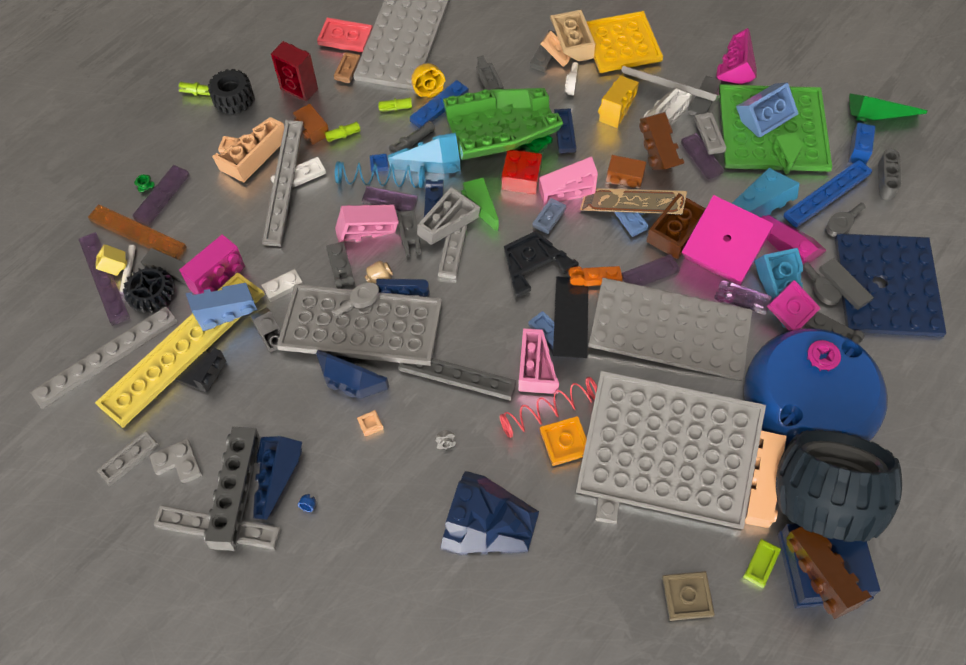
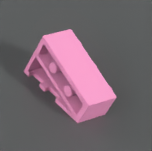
[539,157,598,205]
[335,204,399,244]
[519,328,559,394]

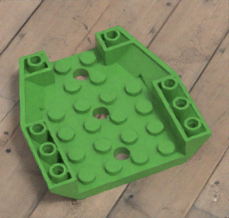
[443,88,563,160]

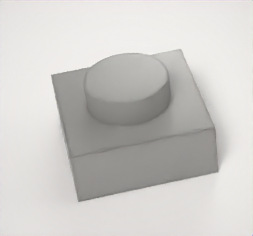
[595,498,619,524]

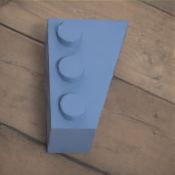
[185,283,257,331]

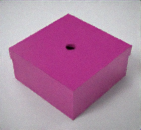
[682,195,774,286]

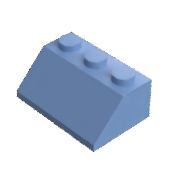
[736,82,799,137]

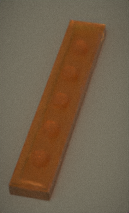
[88,204,187,259]

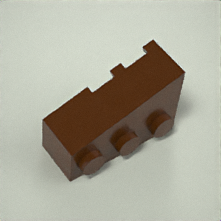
[639,112,684,170]

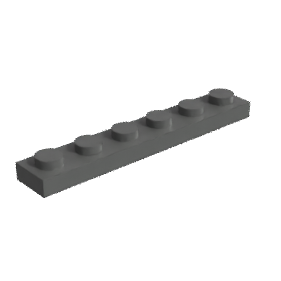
[398,358,516,401]

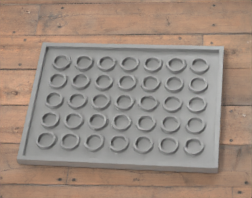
[576,371,766,530]

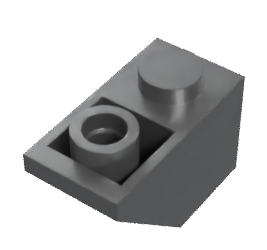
[250,307,281,353]

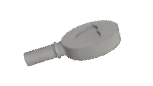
[332,282,379,317]

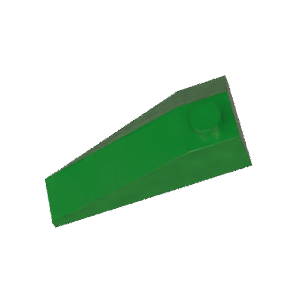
[849,93,928,122]

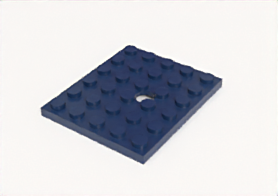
[835,234,946,337]

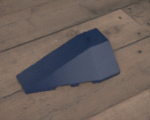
[253,436,302,520]

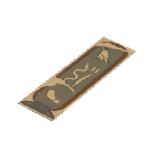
[580,188,687,214]

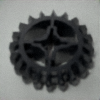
[122,265,175,313]

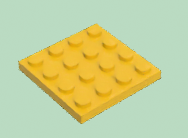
[586,11,663,73]

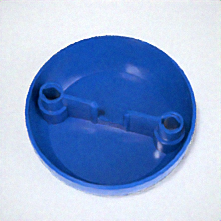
[744,328,888,451]

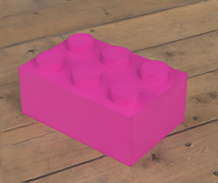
[179,234,245,295]

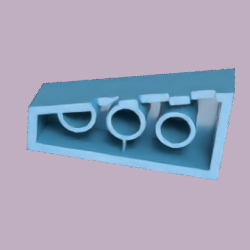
[732,168,800,217]

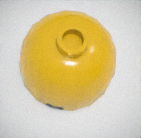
[411,63,446,98]

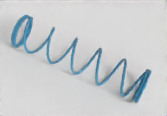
[335,161,425,188]

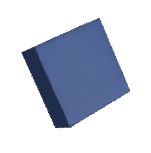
[370,154,389,173]

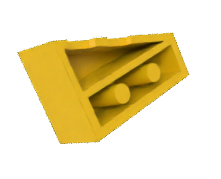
[598,76,639,128]

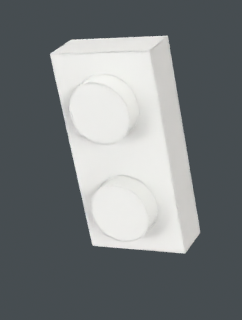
[261,269,303,302]

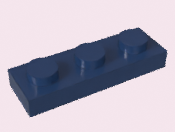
[554,108,577,154]

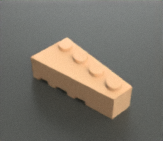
[212,117,284,183]
[745,431,786,528]

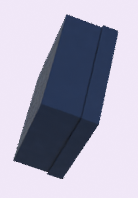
[777,523,881,609]

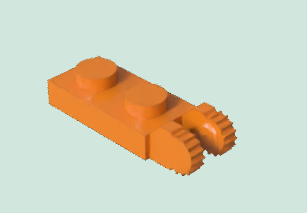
[568,266,622,286]

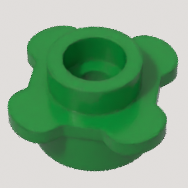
[134,174,155,193]

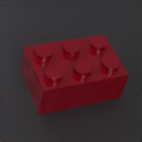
[271,41,318,102]

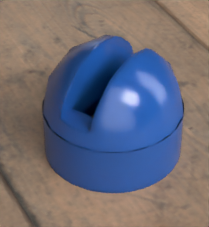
[298,494,316,512]

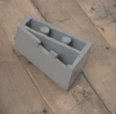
[417,187,480,245]

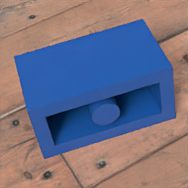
[848,123,875,164]

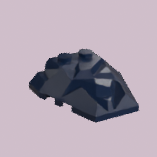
[441,471,539,555]

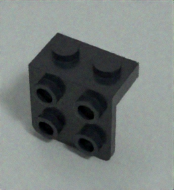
[175,348,227,393]

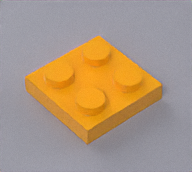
[540,416,587,466]

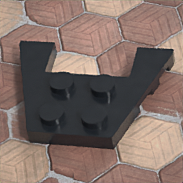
[504,231,579,298]

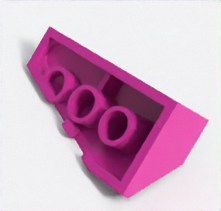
[717,28,757,85]
[761,215,826,264]

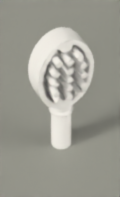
[565,62,578,96]

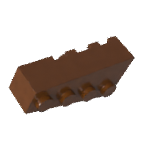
[786,527,872,620]

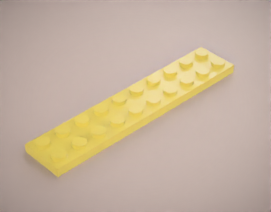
[95,272,265,428]

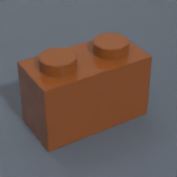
[293,104,329,145]
[606,155,646,189]

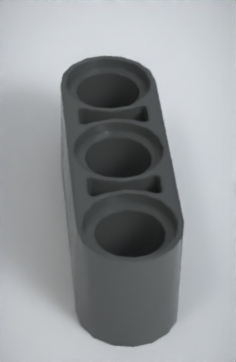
[878,149,901,200]

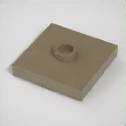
[662,571,715,621]

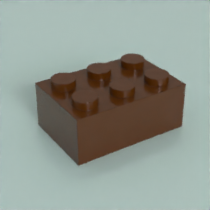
[647,193,706,260]

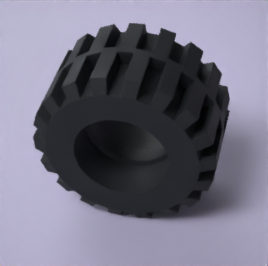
[208,69,254,114]

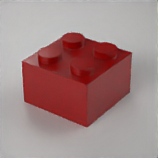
[502,150,542,194]

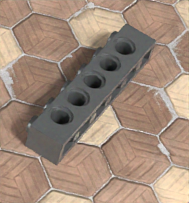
[204,427,260,551]

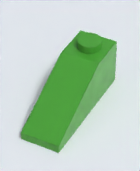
[461,178,499,230]

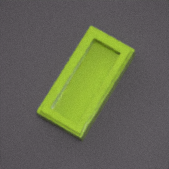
[743,539,781,588]

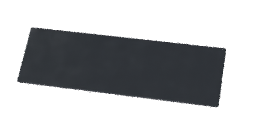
[553,276,588,358]

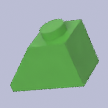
[772,132,803,174]

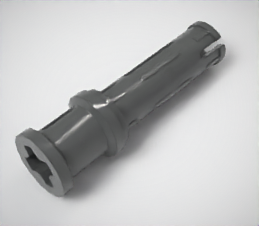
[388,121,435,154]

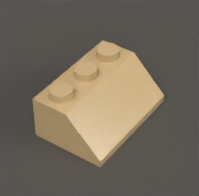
[550,10,595,61]

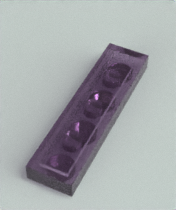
[132,165,189,226]

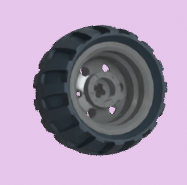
[776,429,902,542]

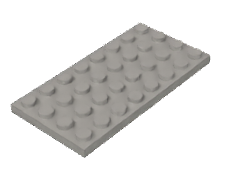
[353,0,450,90]
[588,278,752,381]
[277,284,442,366]

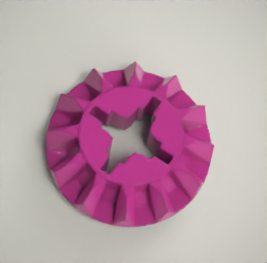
[807,340,841,371]

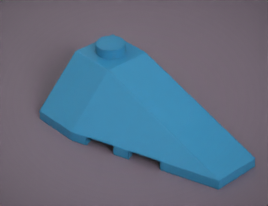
[388,133,461,174]
[755,248,803,328]

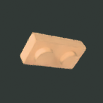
[540,31,571,66]

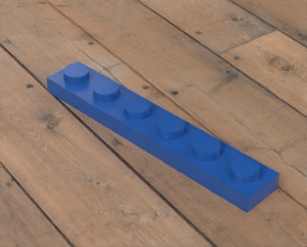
[783,159,873,228]

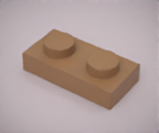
[334,52,361,83]

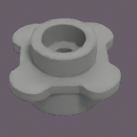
[435,430,456,449]

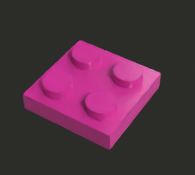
[767,280,820,331]

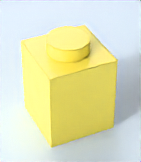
[96,244,127,276]

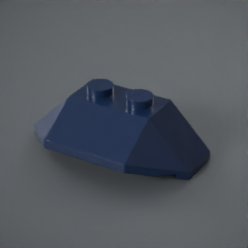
[316,350,389,399]

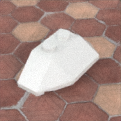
[644,88,692,126]

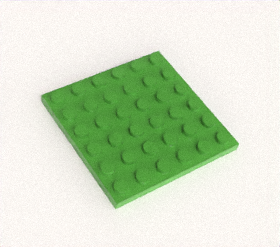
[719,84,832,172]

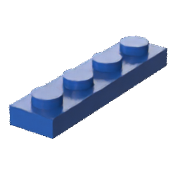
[410,80,469,128]

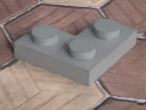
[149,439,202,484]

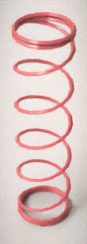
[500,377,597,438]

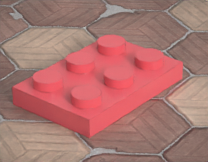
[317,18,373,53]

